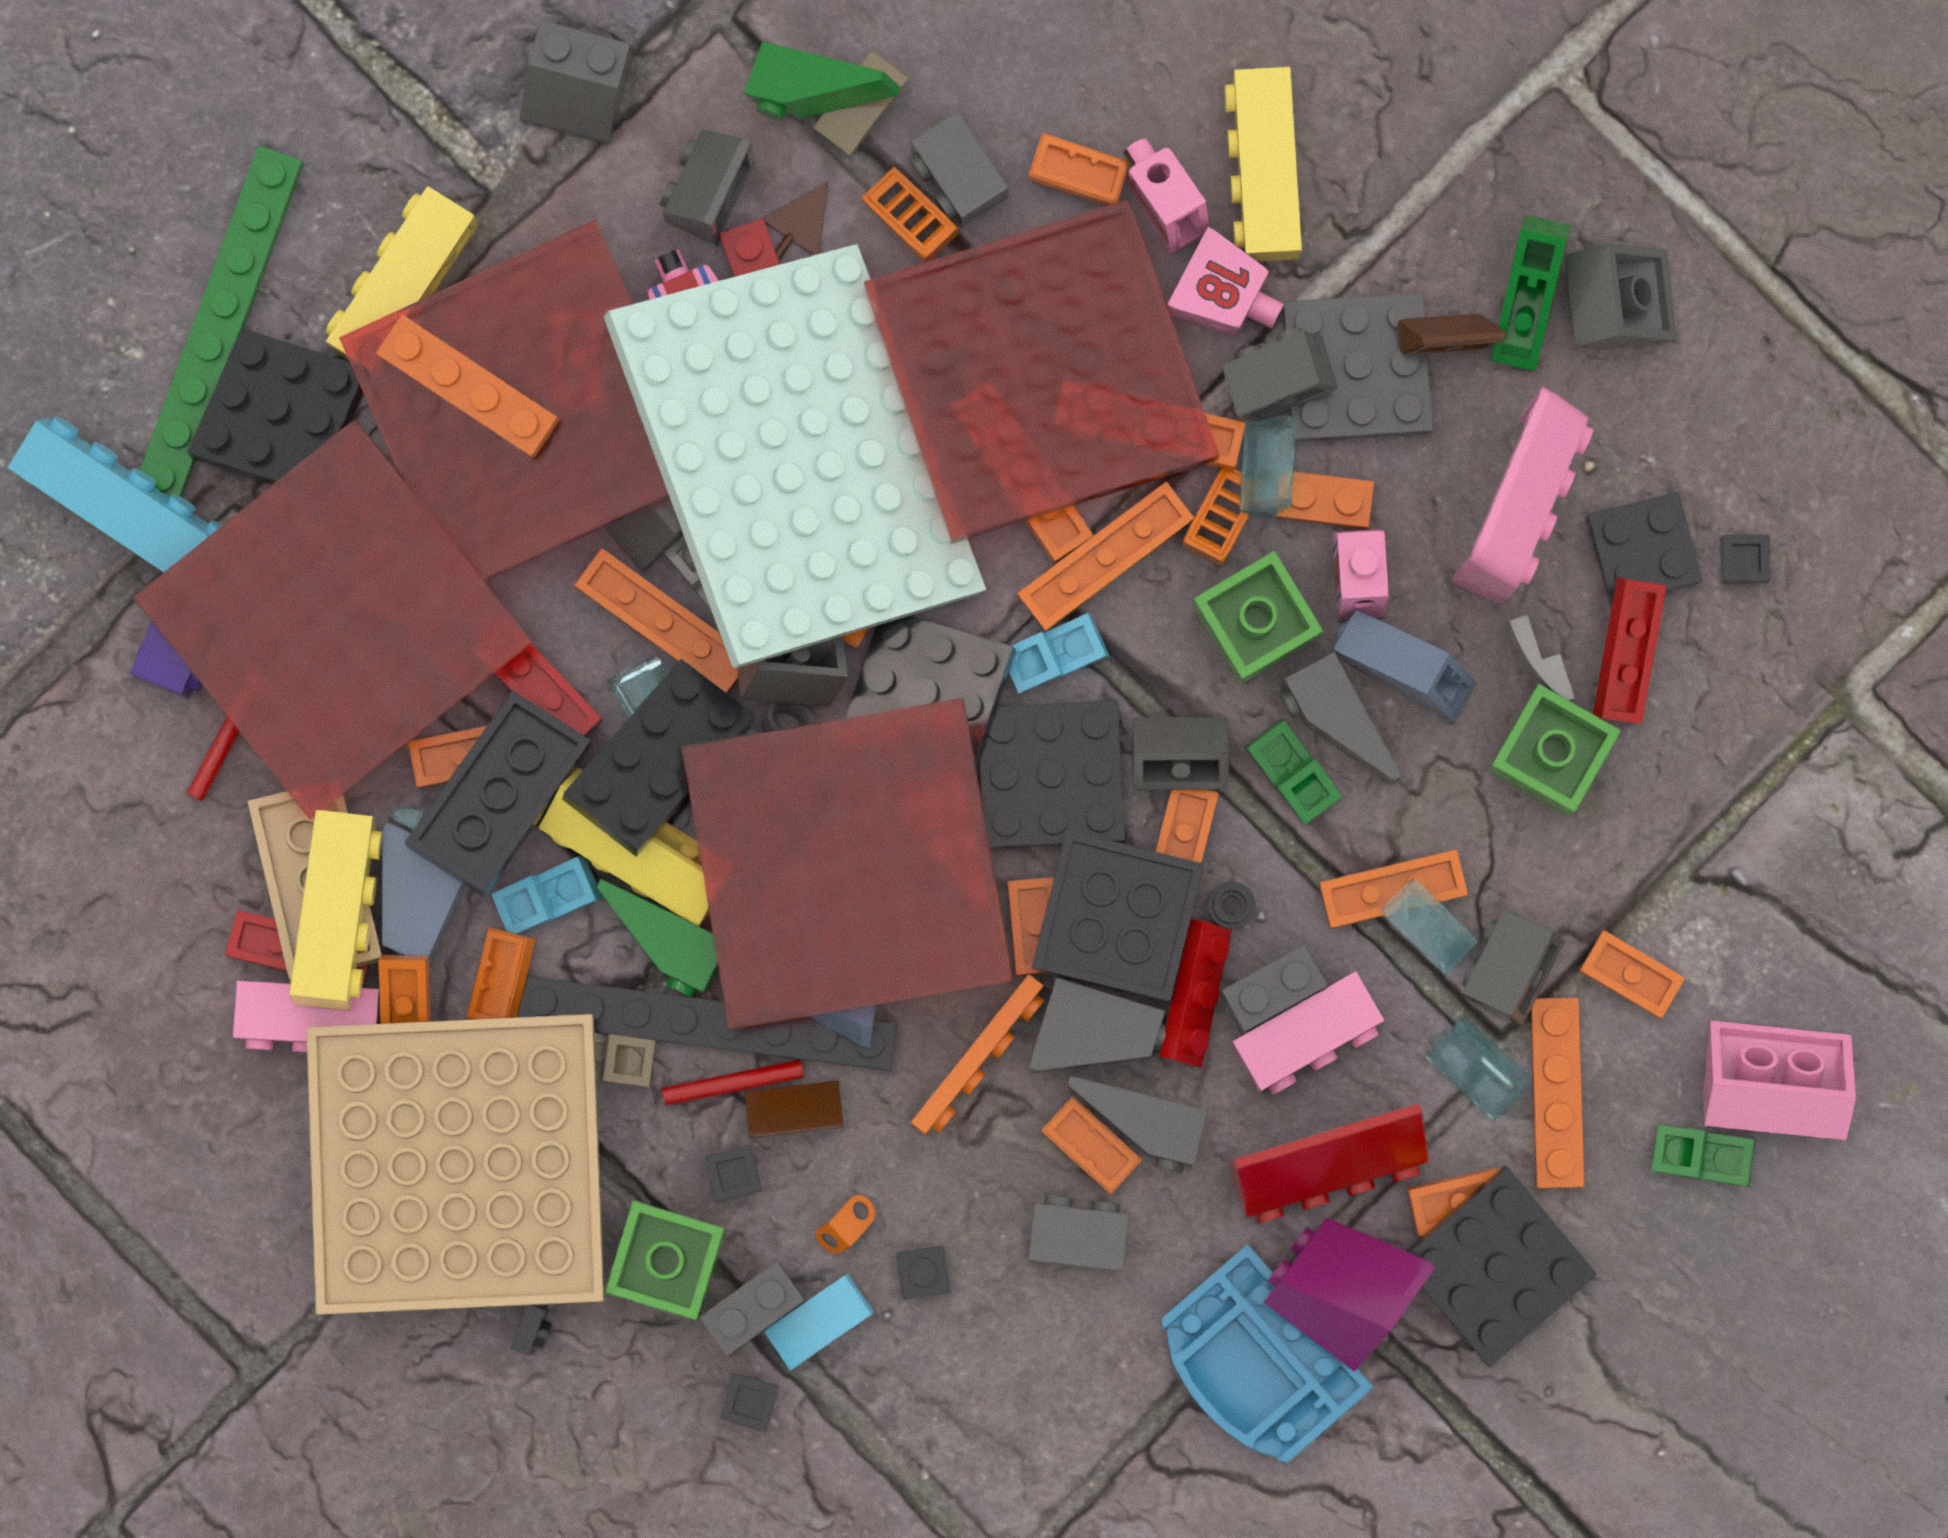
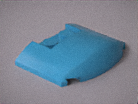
[1162,1244,1374,1464]

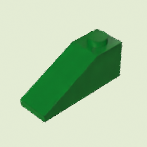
[744,41,900,120]
[1490,215,1572,371]
[597,879,730,998]

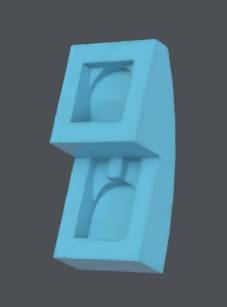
[1009,613,1110,694]
[491,856,603,934]
[764,1274,875,1371]

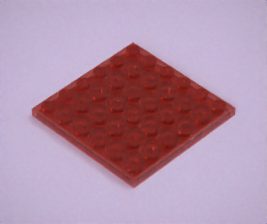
[864,199,1219,544]
[339,220,670,595]
[133,420,533,819]
[682,698,1012,1029]

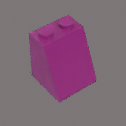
[1263,1218,1435,1372]

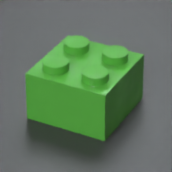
[1192,551,1323,685]
[1487,684,1621,817]
[605,1201,727,1320]

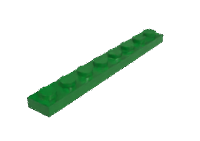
[140,146,304,498]

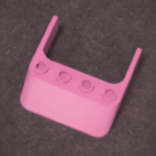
[1451,387,1594,604]

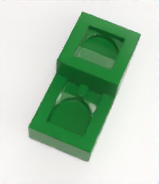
[1244,719,1342,825]
[1651,1124,1756,1187]

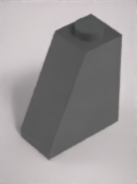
[1028,977,1166,1073]

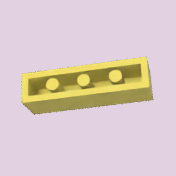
[1224,67,1302,262]
[326,186,479,379]
[539,768,737,926]
[289,810,383,1011]

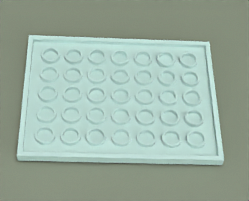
[603,244,986,669]

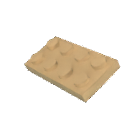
[247,779,382,983]

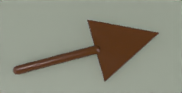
[763,182,828,260]

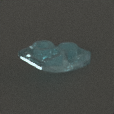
[1380,878,1478,975]

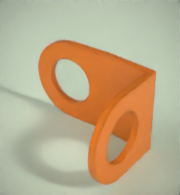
[815,1195,875,1254]

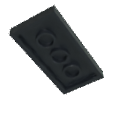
[562,659,755,857]
[405,690,591,897]

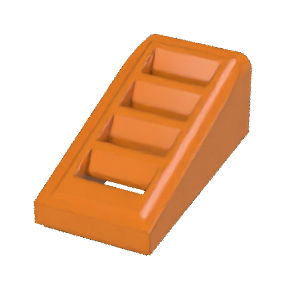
[861,167,959,265]
[1181,468,1266,567]

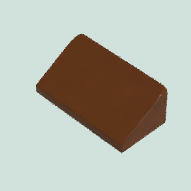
[1398,314,1506,355]
[745,1080,844,1139]

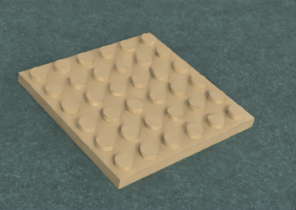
[306,1014,605,1315]

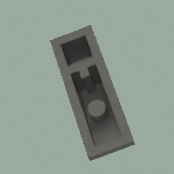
[1280,652,1402,785]
[1067,1076,1208,1173]

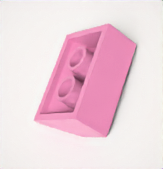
[1703,1020,1856,1140]

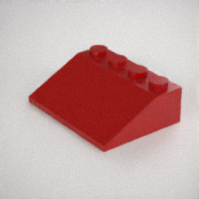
[1228,1103,1429,1224]

